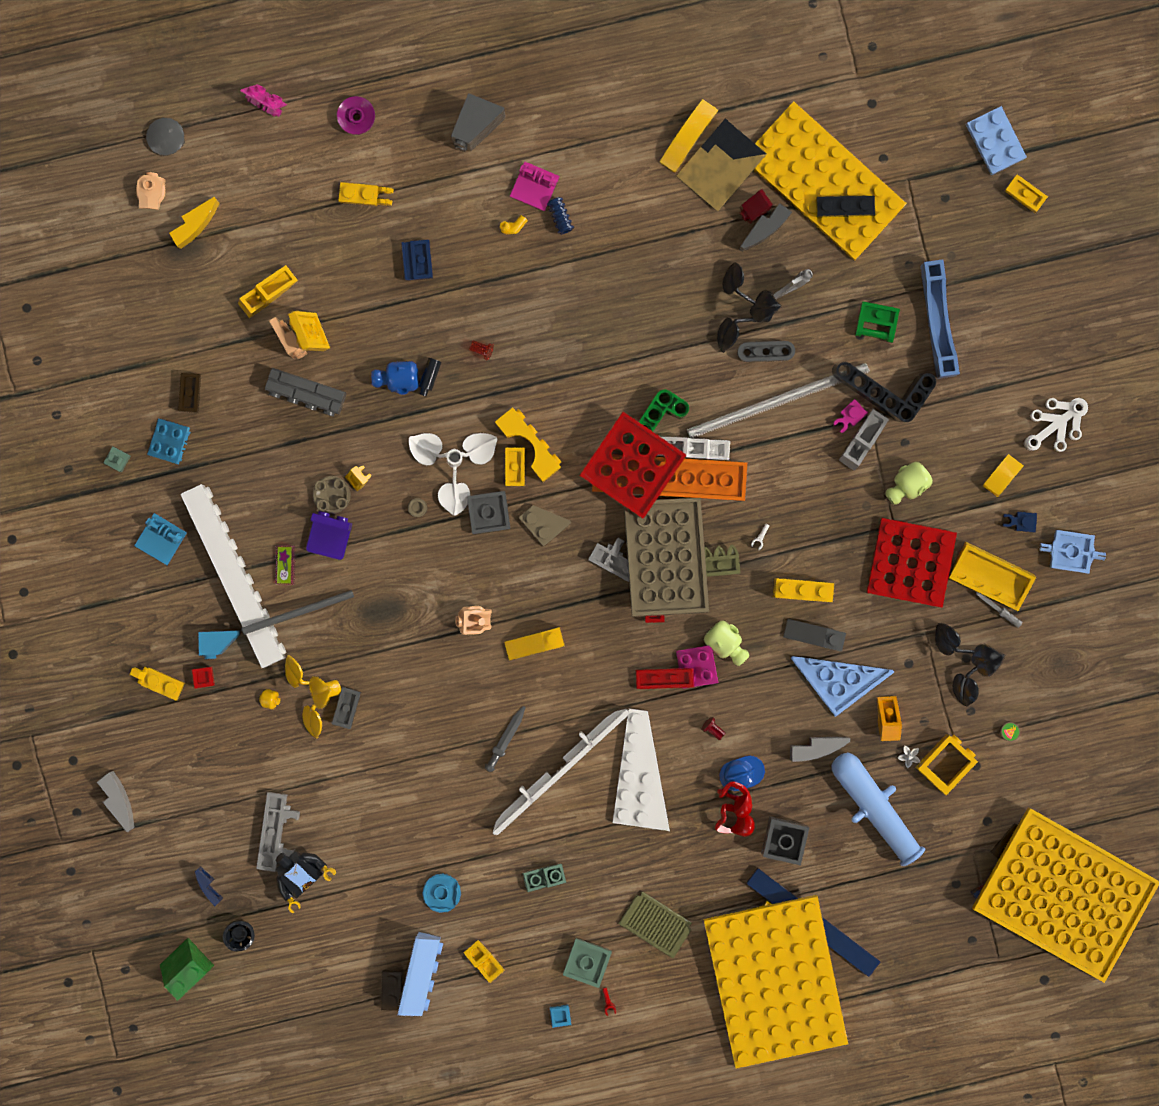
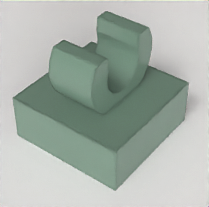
[104,446,131,472]

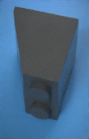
[451,93,506,152]

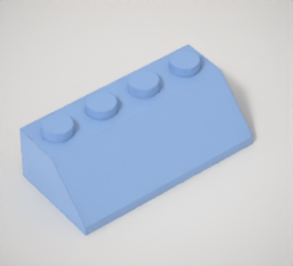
[398,932,443,1016]

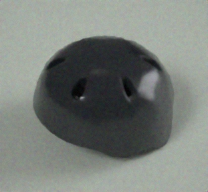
[223,920,255,951]

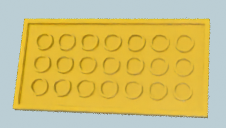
[754,101,907,261]

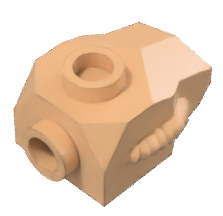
[136,172,165,210]
[455,606,492,635]

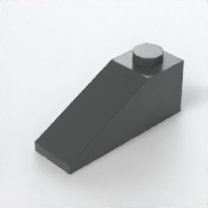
[783,619,846,652]

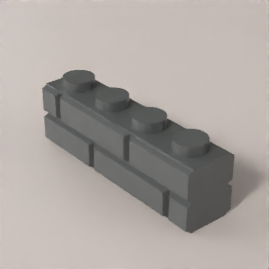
[265,368,347,417]

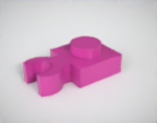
[833,399,867,433]

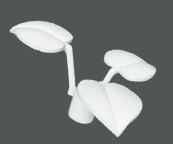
[409,433,497,516]

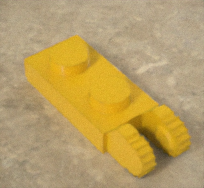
[339,182,394,206]

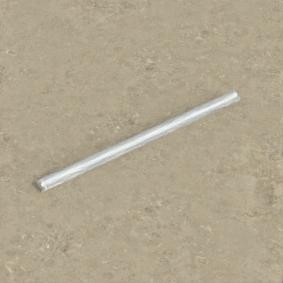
[687,363,870,439]

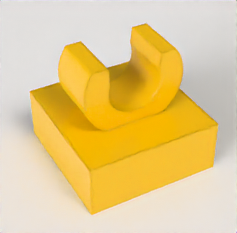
[345,466,371,491]

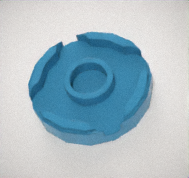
[422,873,461,913]

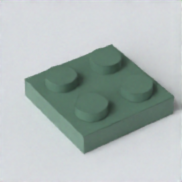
[563,938,612,988]

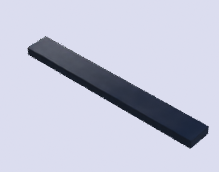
[746,868,880,977]

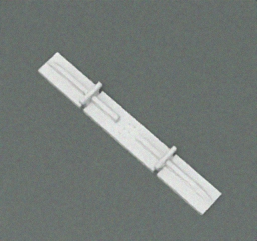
[493,709,628,835]

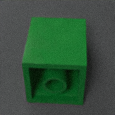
[160,938,214,1001]

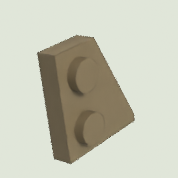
[519,505,572,546]

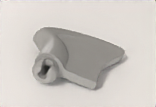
[773,269,813,299]

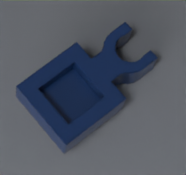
[1002,512,1037,533]

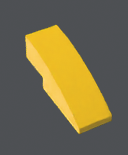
[169,197,220,249]
[238,265,298,318]

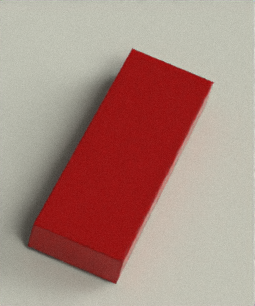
[636,668,695,689]

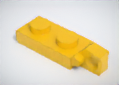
[129,667,185,701]

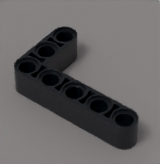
[832,362,936,422]

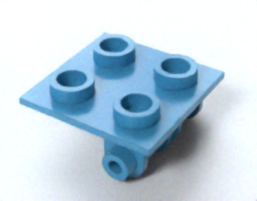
[147,418,191,464]
[135,513,187,565]

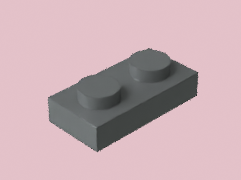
[332,687,361,729]

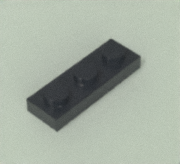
[816,196,875,217]

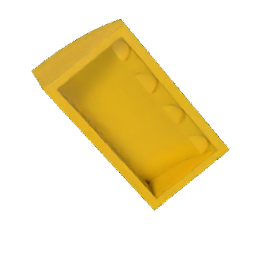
[949,542,1036,611]

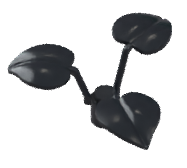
[717,262,781,353]
[935,623,1005,707]

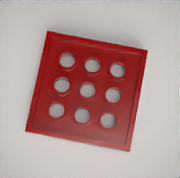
[579,412,687,519]
[866,518,957,608]

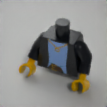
[276,851,336,913]

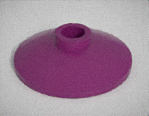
[337,96,375,135]

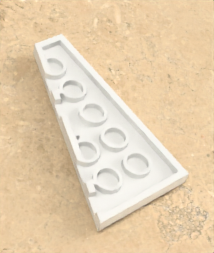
[613,708,670,831]

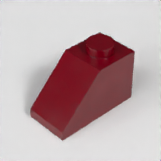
[739,189,773,224]

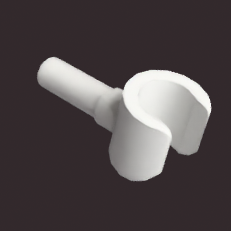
[752,524,769,550]

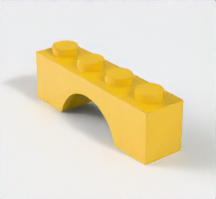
[495,407,562,483]

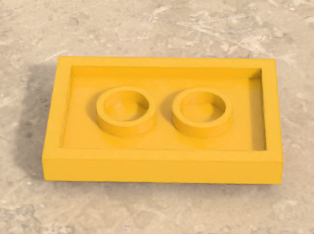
[288,311,330,351]

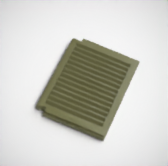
[618,891,692,958]

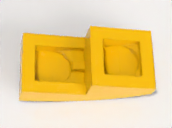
[464,940,505,983]

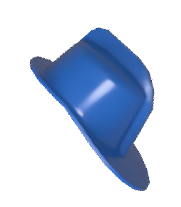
[720,756,765,791]

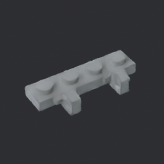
[588,538,629,582]
[256,792,300,872]

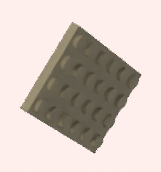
[624,498,709,617]

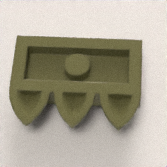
[704,545,740,577]

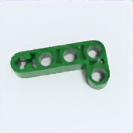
[625,389,689,453]

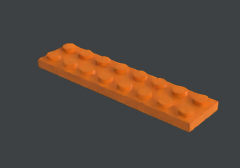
[592,454,747,501]

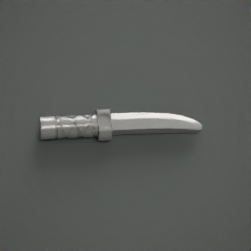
[976,592,1023,628]

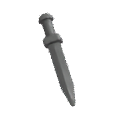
[485,706,525,772]

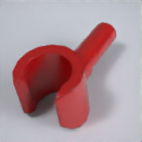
[602,987,616,1016]

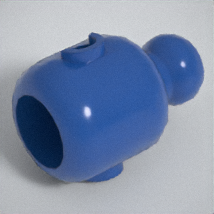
[371,361,419,395]

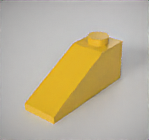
[504,627,565,660]

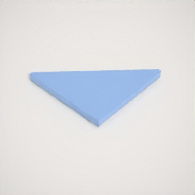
[790,656,894,717]

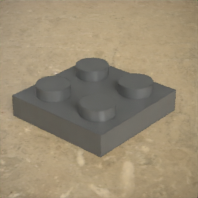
[467,491,511,534]

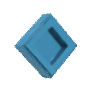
[550,1004,571,1028]

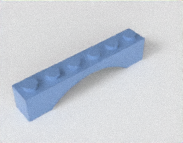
[920,260,960,379]

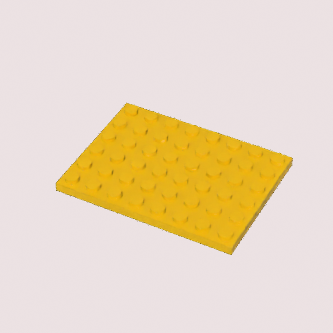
[972,807,1159,983]
[703,895,848,1069]

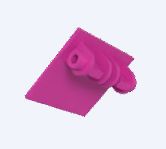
[241,85,287,117]
[510,162,560,211]
[676,645,718,689]

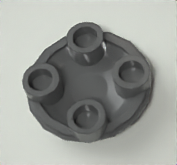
[146,118,185,156]

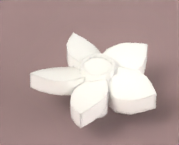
[898,745,920,768]

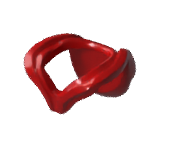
[717,782,752,818]
[715,803,755,837]

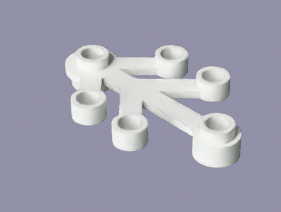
[1024,398,1088,452]

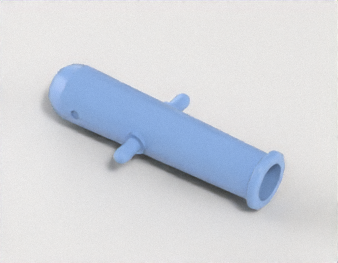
[832,752,925,866]

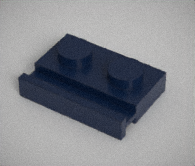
[401,239,433,281]

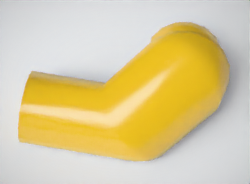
[499,215,528,235]

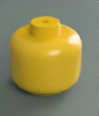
[259,689,280,709]

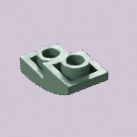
[522,864,566,892]

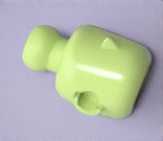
[885,462,933,505]
[704,621,749,666]

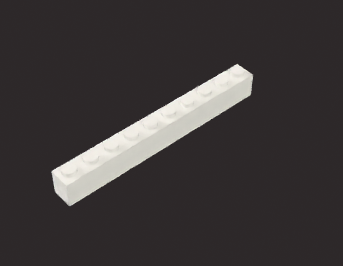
[181,484,286,668]

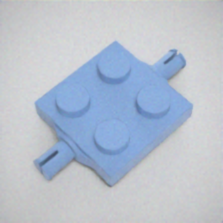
[1039,530,1106,574]

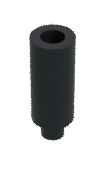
[419,358,442,397]

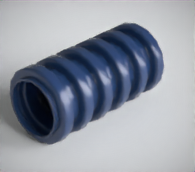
[547,197,574,235]

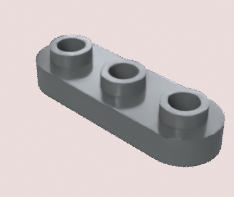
[737,341,795,362]

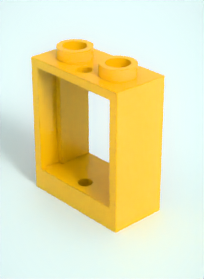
[915,734,978,795]

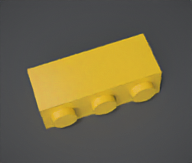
[773,578,834,602]

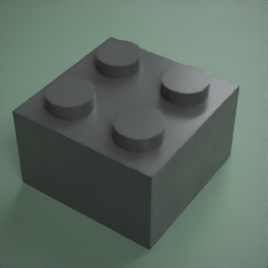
[761,816,809,865]

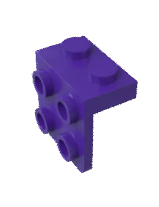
[306,511,352,560]

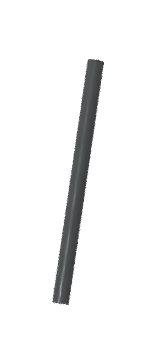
[242,590,354,635]

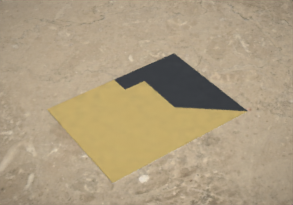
[677,118,767,211]

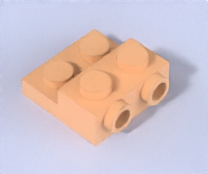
[269,317,307,359]

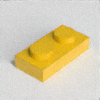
[1005,174,1048,213]
[505,448,525,486]

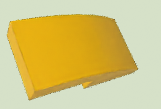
[983,454,1024,497]

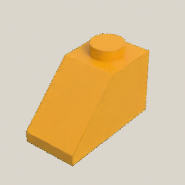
[877,696,902,741]

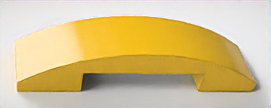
[660,99,718,173]

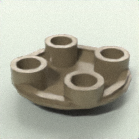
[313,476,351,514]

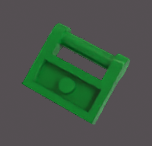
[855,301,900,343]

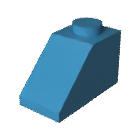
[198,631,240,659]

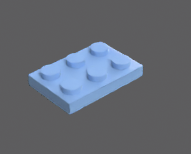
[966,106,1027,175]

